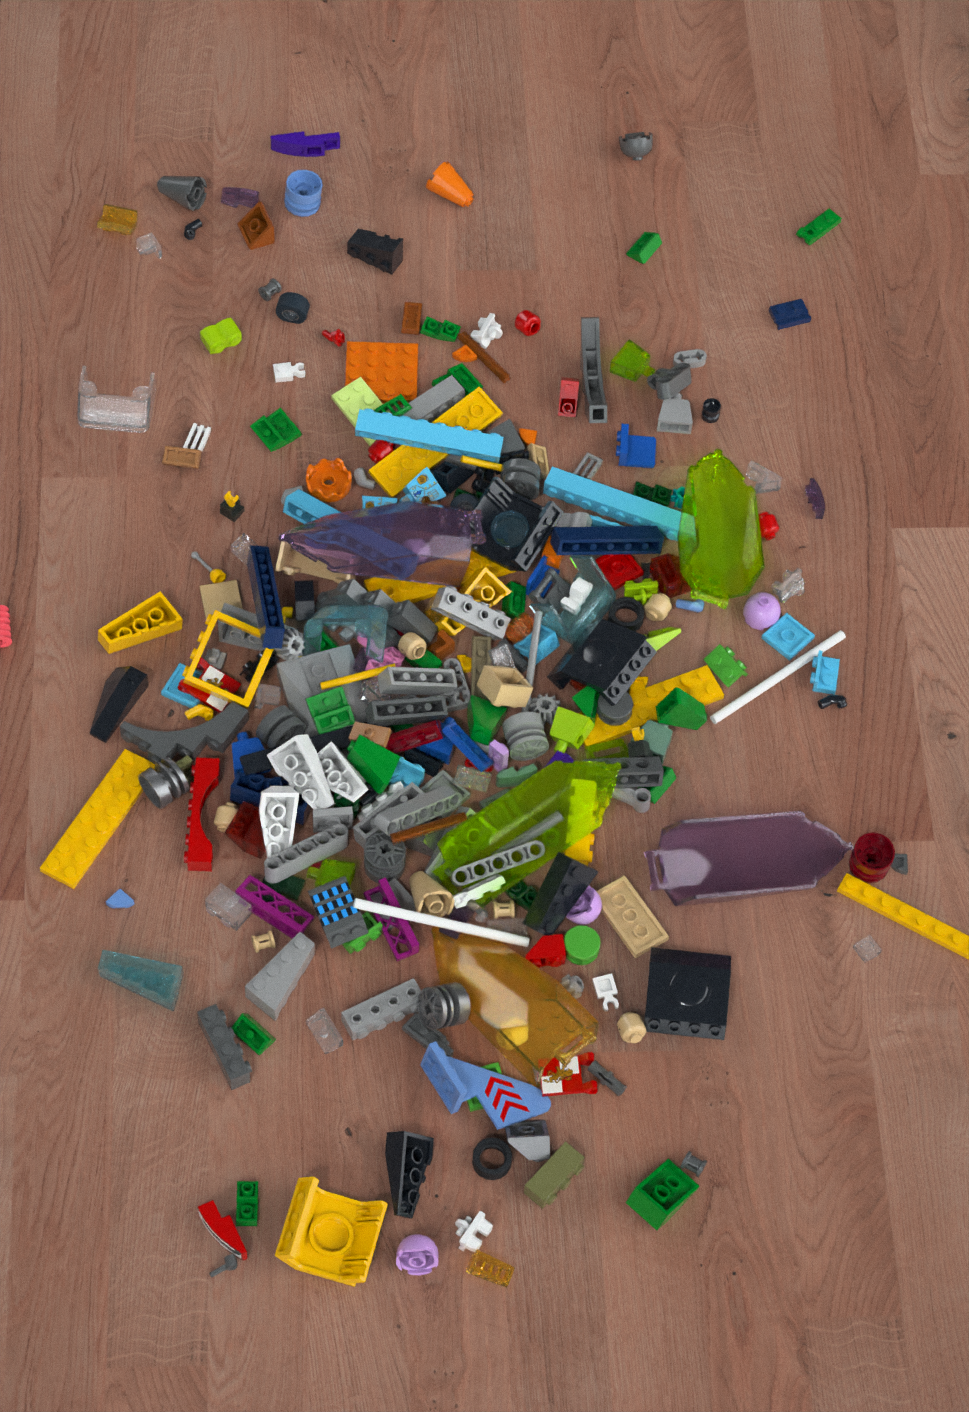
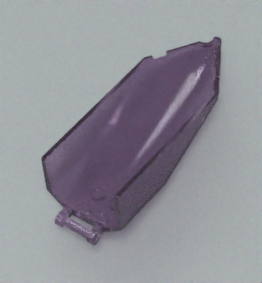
[278,501,486,587]
[644,811,853,906]

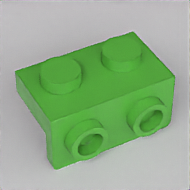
[703,644,748,688]
[342,911,383,954]

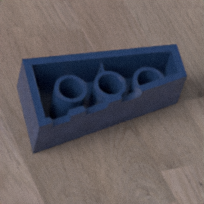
[230,772,312,825]

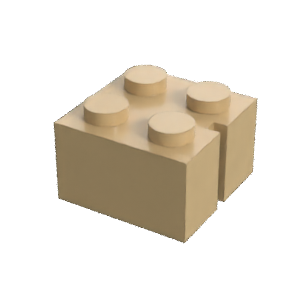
[477,665,533,708]

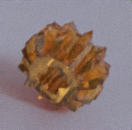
[505,612,534,643]

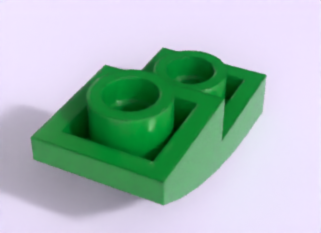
[420,316,461,342]
[236,1181,258,1226]

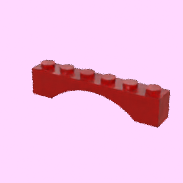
[184,757,220,872]

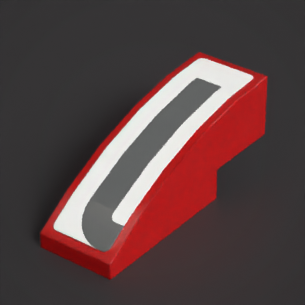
[198,1200,247,1261]

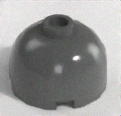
[619,132,653,160]

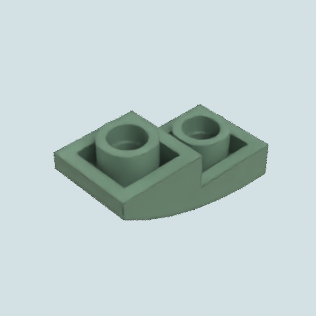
[495,763,537,787]

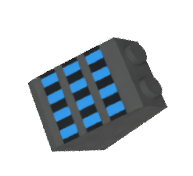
[308,876,369,949]

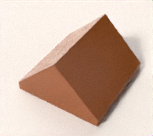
[237,201,275,250]

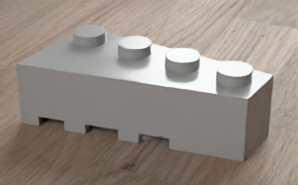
[218,603,297,655]
[245,932,315,1021]

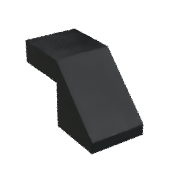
[294,580,315,620]

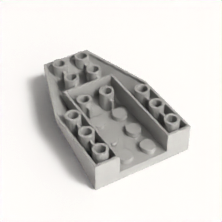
[277,644,367,757]

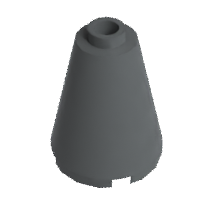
[157,176,207,211]

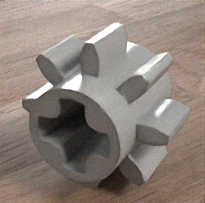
[559,974,584,1000]

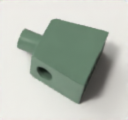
[630,720,673,764]

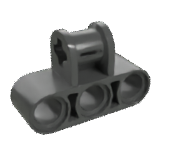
[647,363,692,400]

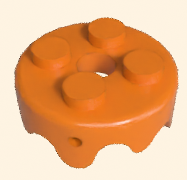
[306,458,352,503]

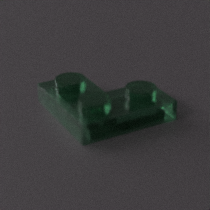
[257,876,305,902]

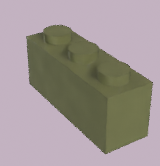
[524,1141,585,1209]

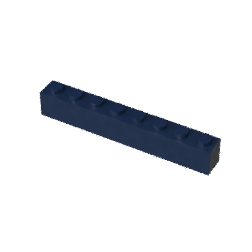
[247,545,285,649]

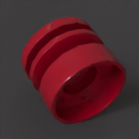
[848,832,895,883]

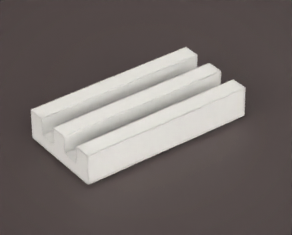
[183,423,211,451]

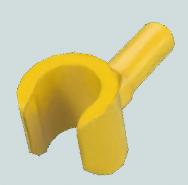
[282,606,293,623]

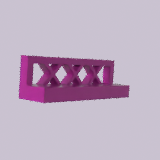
[235,875,314,939]
[364,877,419,961]

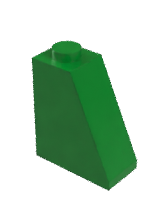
[655,687,707,730]
[467,695,507,746]
[346,734,400,795]

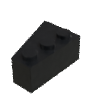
[347,228,403,275]

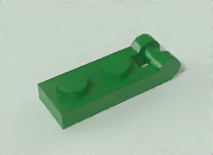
[796,208,842,246]

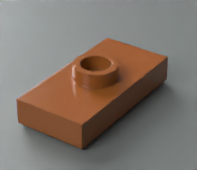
[401,302,422,335]

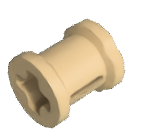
[493,900,515,919]
[251,930,276,953]

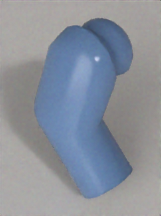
[676,599,705,613]

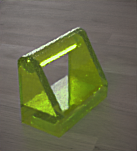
[584,738,629,759]

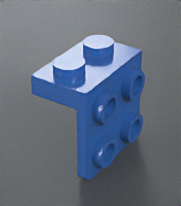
[616,424,656,468]

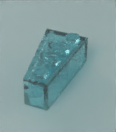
[98,950,184,1012]

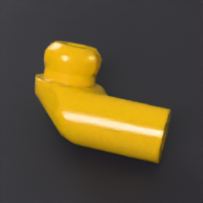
[184,704,214,721]

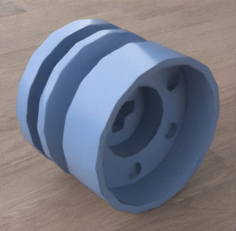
[284,170,323,217]

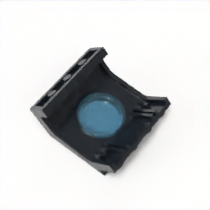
[456,477,564,572]

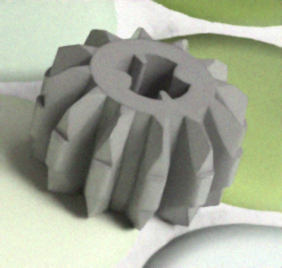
[275,628,306,661]
[529,693,561,725]

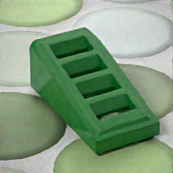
[374,394,412,417]

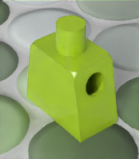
[550,706,595,753]

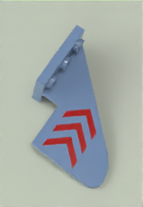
[420,1041,551,1130]

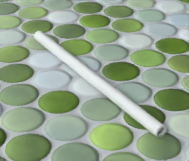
[710,630,846,724]
[353,898,530,947]

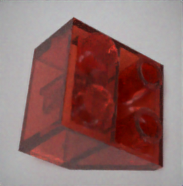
[649,553,699,599]
[225,801,266,859]

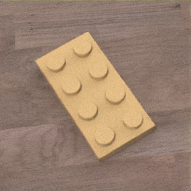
[596,876,669,958]

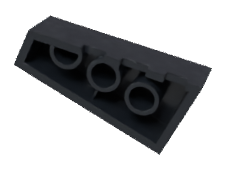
[523,852,598,935]

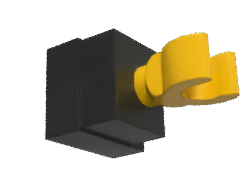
[220,491,245,522]
[628,727,653,758]

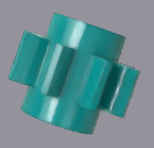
[670,486,694,510]

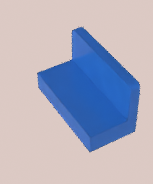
[526,556,560,599]

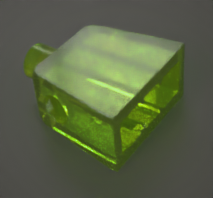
[610,339,655,382]
[306,859,356,888]

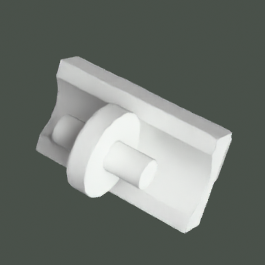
[471,313,503,349]
[455,1211,493,1253]

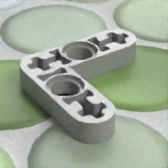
[424,658,471,712]

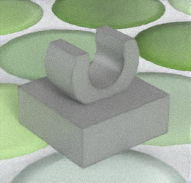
[205,648,227,672]

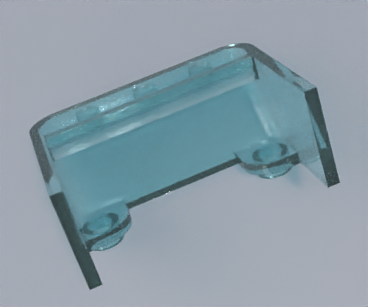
[530,555,616,644]
[302,605,388,663]

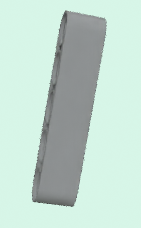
[374,785,463,836]
[264,824,348,883]
[451,840,545,887]

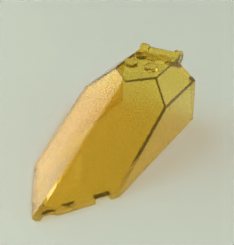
[431,926,599,1088]

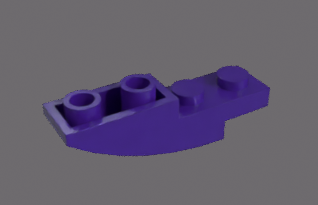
[270,131,340,157]

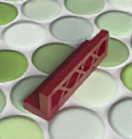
[386,720,443,754]

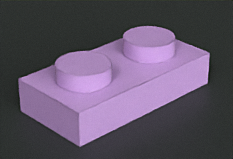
[488,739,509,772]

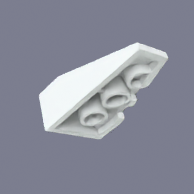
[267,734,335,810]
[317,741,369,802]
[259,786,299,858]

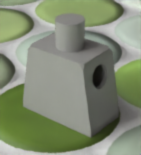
[657,393,693,434]

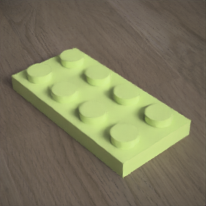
[331,377,390,446]

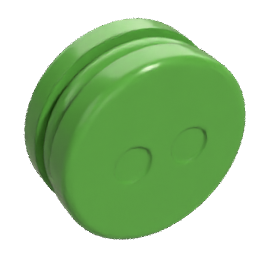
[564,925,601,965]

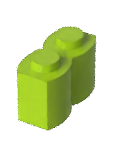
[200,318,242,354]

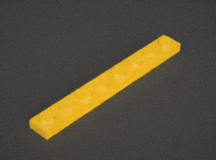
[837,873,969,960]

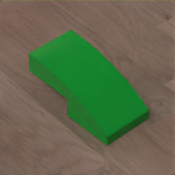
[405,649,442,669]

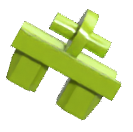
[624,578,658,605]

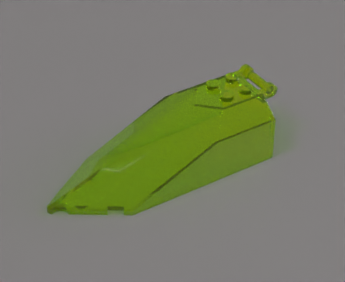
[677,449,765,610]
[433,761,621,908]

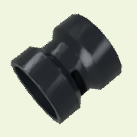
[701,398,721,423]

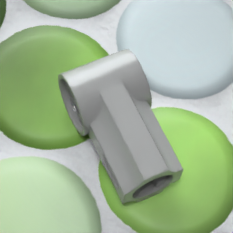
[612,787,651,813]

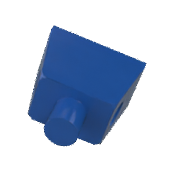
[416,717,456,765]
[232,732,271,778]

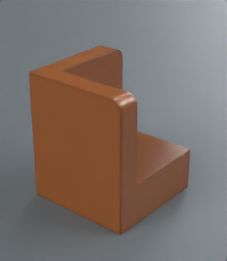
[426,629,455,660]

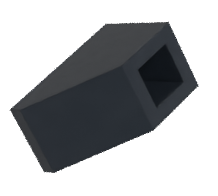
[433,461,474,494]

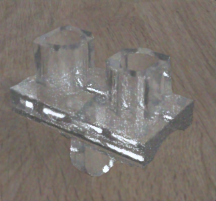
[772,568,805,603]
[452,765,492,792]

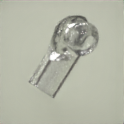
[464,899,488,923]

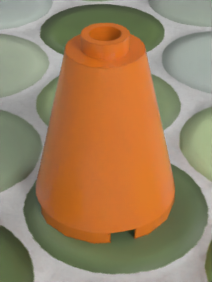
[426,161,474,207]

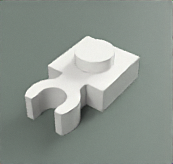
[273,362,305,383]
[592,973,619,1012]

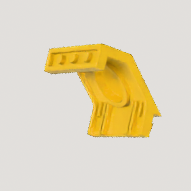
[275,1176,388,1287]

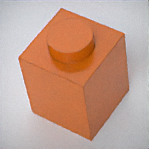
[542,536,564,569]

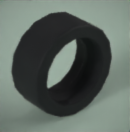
[608,597,644,632]
[472,1138,512,1180]

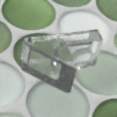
[746,460,782,494]
[488,643,516,668]

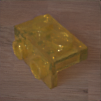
[97,204,138,235]

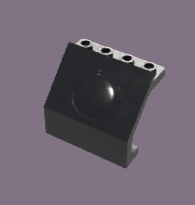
[547,619,657,706]
[644,947,731,1040]

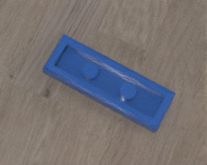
[442,722,494,772]

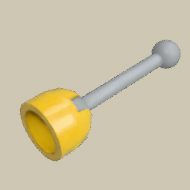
[191,551,226,583]

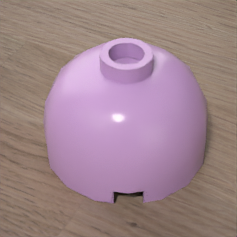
[743,592,781,630]
[566,886,602,925]
[396,1234,438,1275]

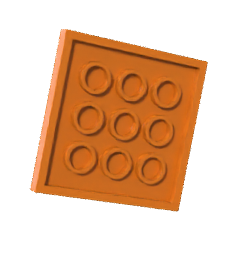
[345,341,418,405]

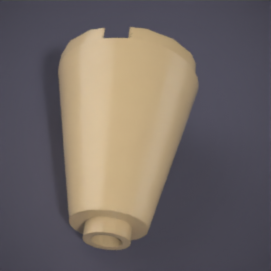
[409,871,454,918]

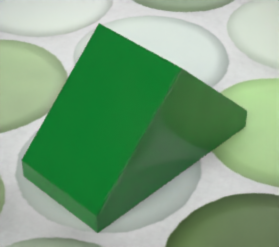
[572,686,600,724]

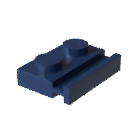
[769,299,811,330]

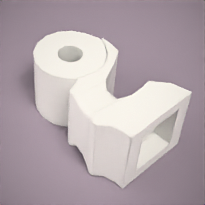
[560,577,593,616]

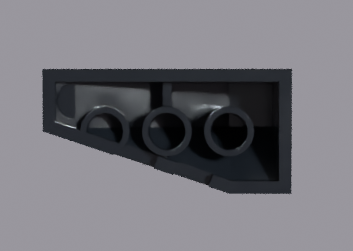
[90,666,148,743]
[385,1131,434,1219]

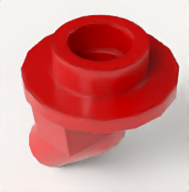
[322,329,345,347]

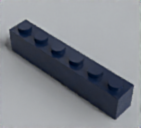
[550,526,664,555]

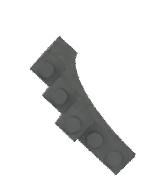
[580,317,607,423]
[315,579,438,643]
[120,701,249,764]

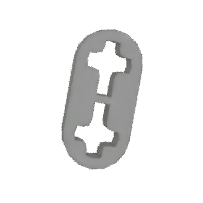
[673,349,707,368]

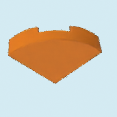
[452,345,477,362]
[519,428,537,446]

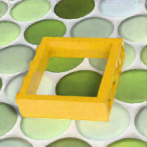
[182,610,274,709]

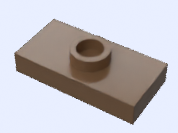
[162,446,202,469]
[349,722,392,748]

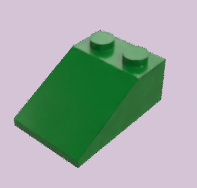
[626,1159,700,1230]

